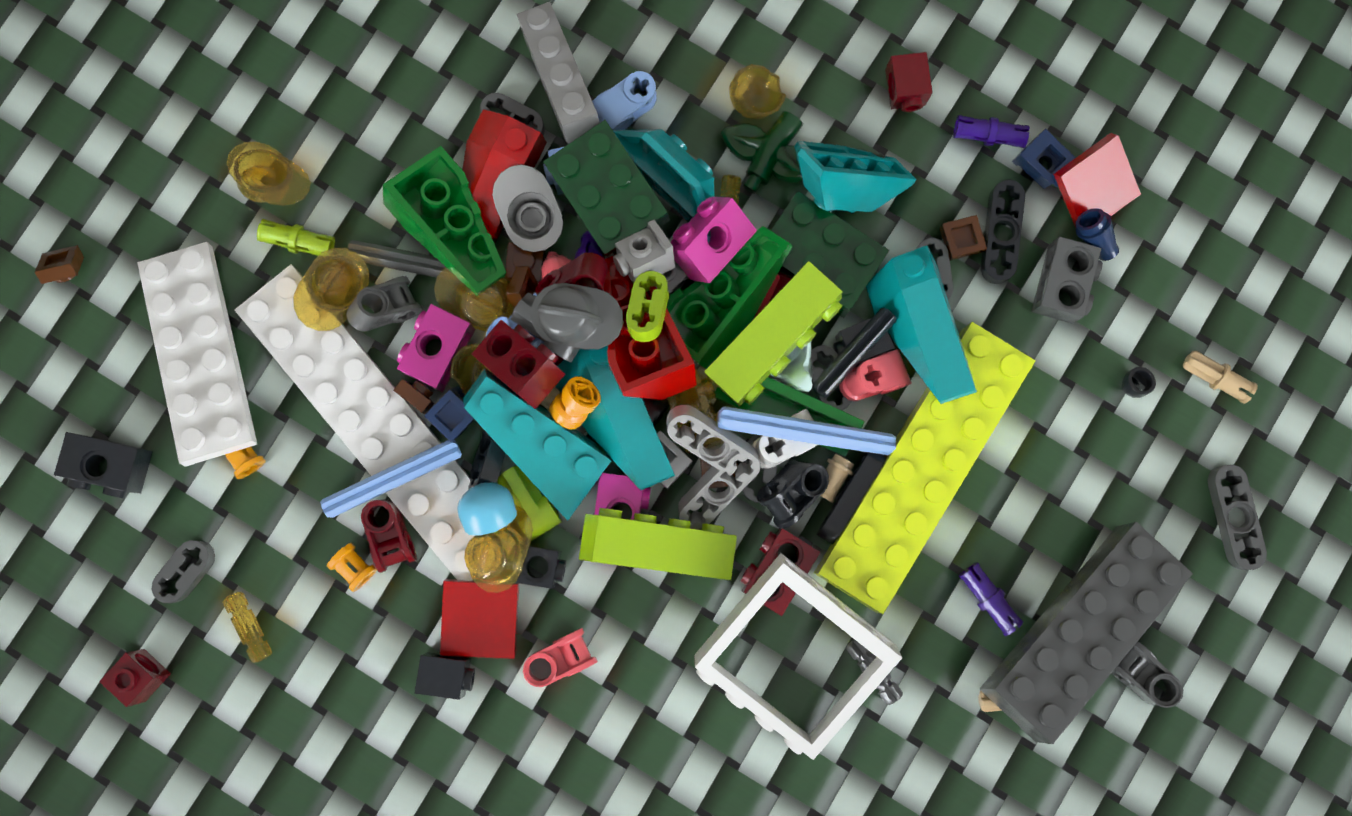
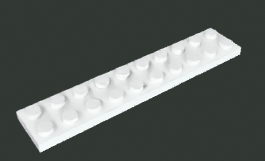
[235,264,522,581]

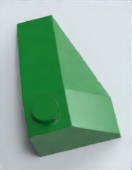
[383,146,506,296]
[667,226,793,370]

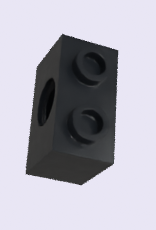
[54,432,153,498]

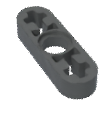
[1207,465,1267,570]

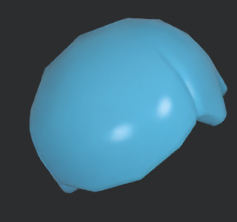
[457,483,517,535]

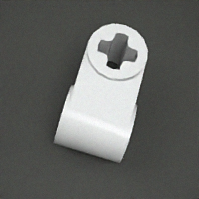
[752,409,819,469]

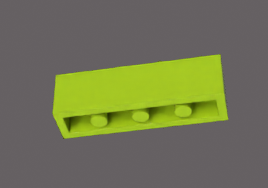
[704,261,843,407]
[579,508,737,580]

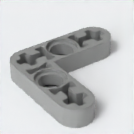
[666,405,760,530]

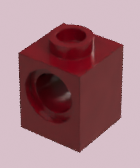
[885,52,933,112]
[99,649,171,707]

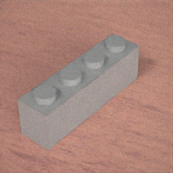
[517,2,600,145]

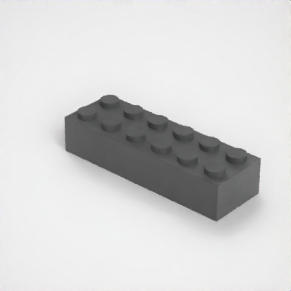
[980,522,1193,744]

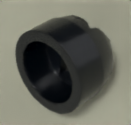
[1122,367,1156,398]

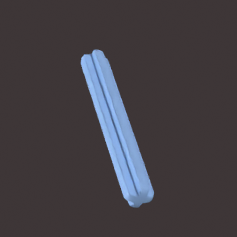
[320,440,462,518]

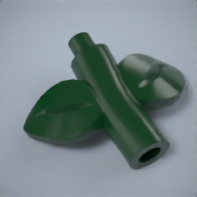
[721,111,803,194]

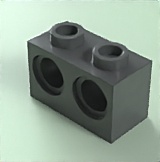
[1031,236,1103,324]

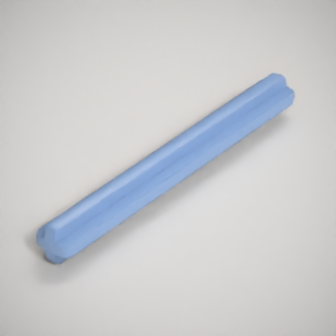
[717,406,896,455]

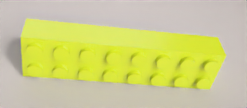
[814,322,1036,614]

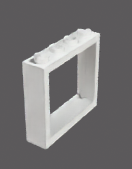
[695,553,902,760]

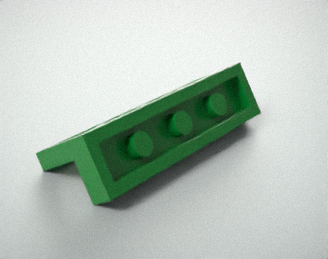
[713,377,865,458]

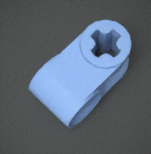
[592,71,657,130]

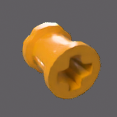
[225,447,266,479]
[327,543,377,592]

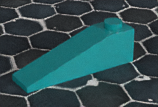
[866,245,977,404]
[556,346,675,491]

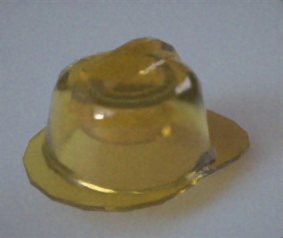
[227,142,311,206]
[293,248,369,331]
[434,267,514,332]
[464,505,533,593]

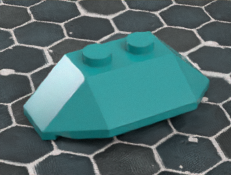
[613,129,715,237]
[794,141,917,213]

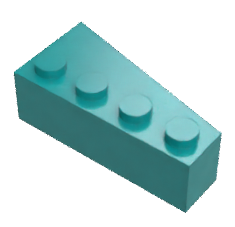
[463,368,612,521]

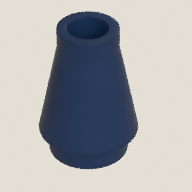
[1076,208,1119,261]

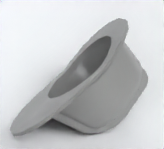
[492,165,563,252]

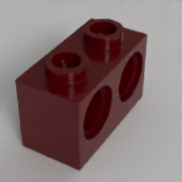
[471,320,565,409]
[740,528,821,616]

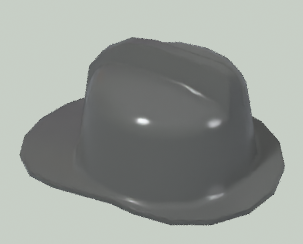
[531,283,623,349]

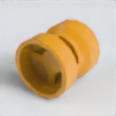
[549,377,601,429]

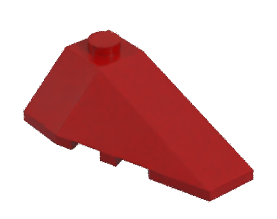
[462,109,547,244]
[603,255,697,400]

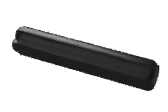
[812,307,897,398]

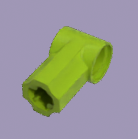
[497,465,562,542]

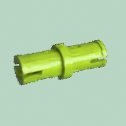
[257,219,335,259]

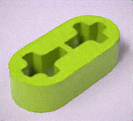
[626,271,669,342]

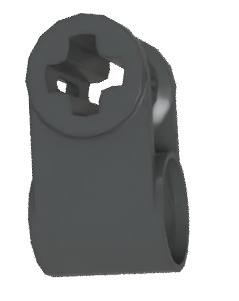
[347,276,423,331]
[1111,641,1184,708]

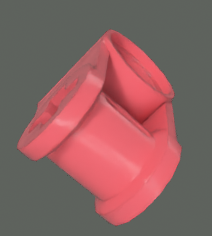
[839,349,912,401]
[523,628,598,687]

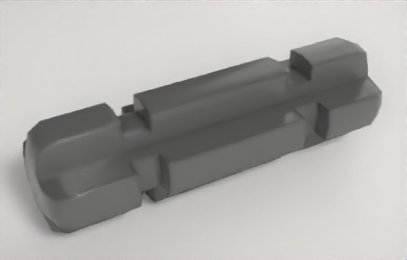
[846,639,903,705]

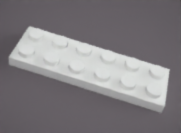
[137,242,257,467]

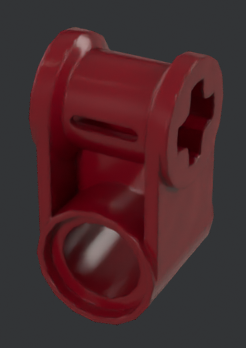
[535,253,608,295]
[361,499,417,573]

